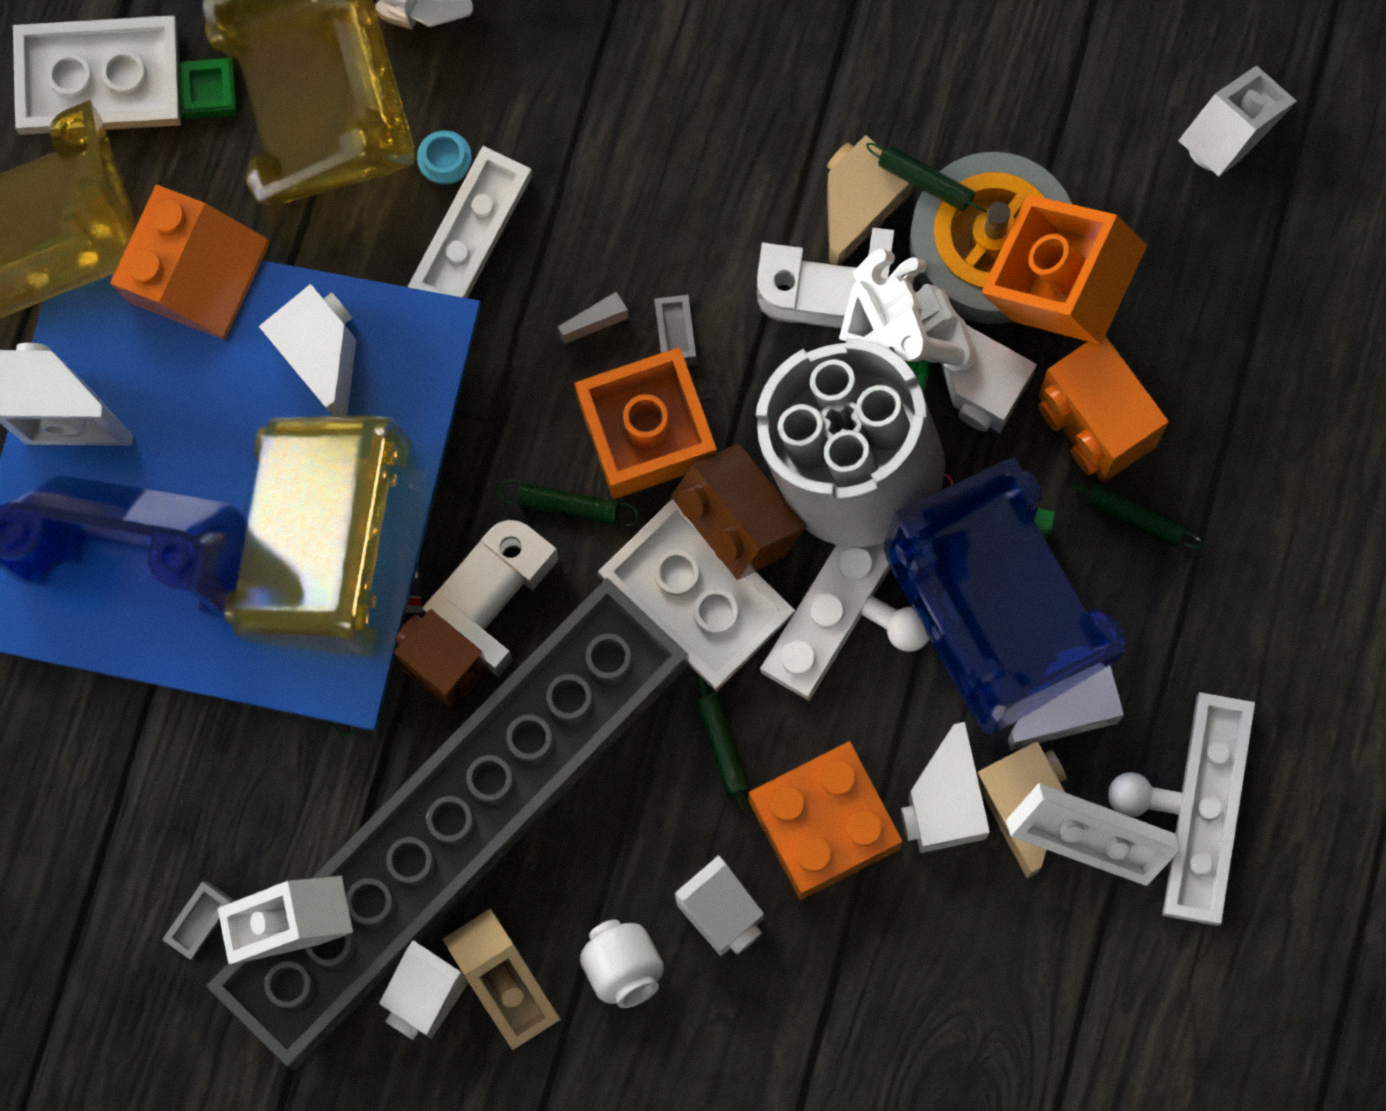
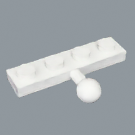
[760,524,931,701]
[1108,692,1255,926]

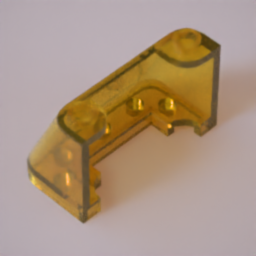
[202,0,415,206]
[0,100,137,318]
[225,415,411,658]

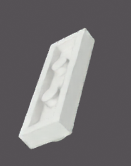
[408,146,532,298]
[1006,783,1180,886]

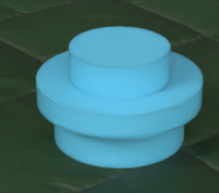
[417,130,472,185]

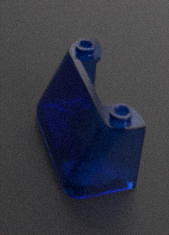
[883,457,1125,735]
[0,476,250,619]

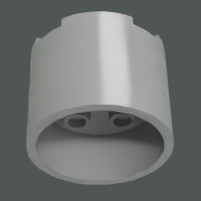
[756,338,945,547]

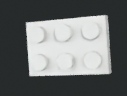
[13,16,181,135]
[598,499,795,691]

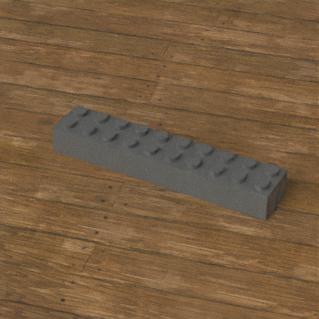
[206,578,689,1071]

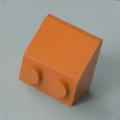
[110,184,270,340]

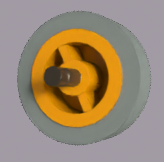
[909,152,1072,324]

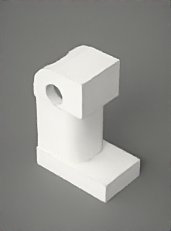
[757,227,894,328]
[422,520,559,677]

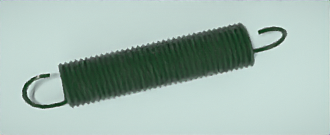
[866,143,988,213]
[498,480,638,527]
[1072,482,1202,549]
[696,677,749,813]

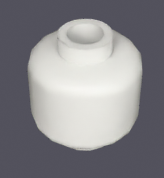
[580,920,664,1008]

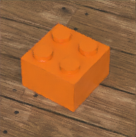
[981,194,1147,345]
[1038,336,1169,484]
[575,347,717,500]
[748,741,903,900]

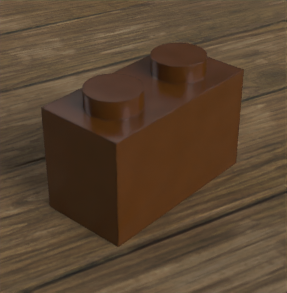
[671,443,806,580]
[393,608,490,713]

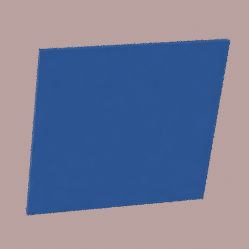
[0,224,482,731]

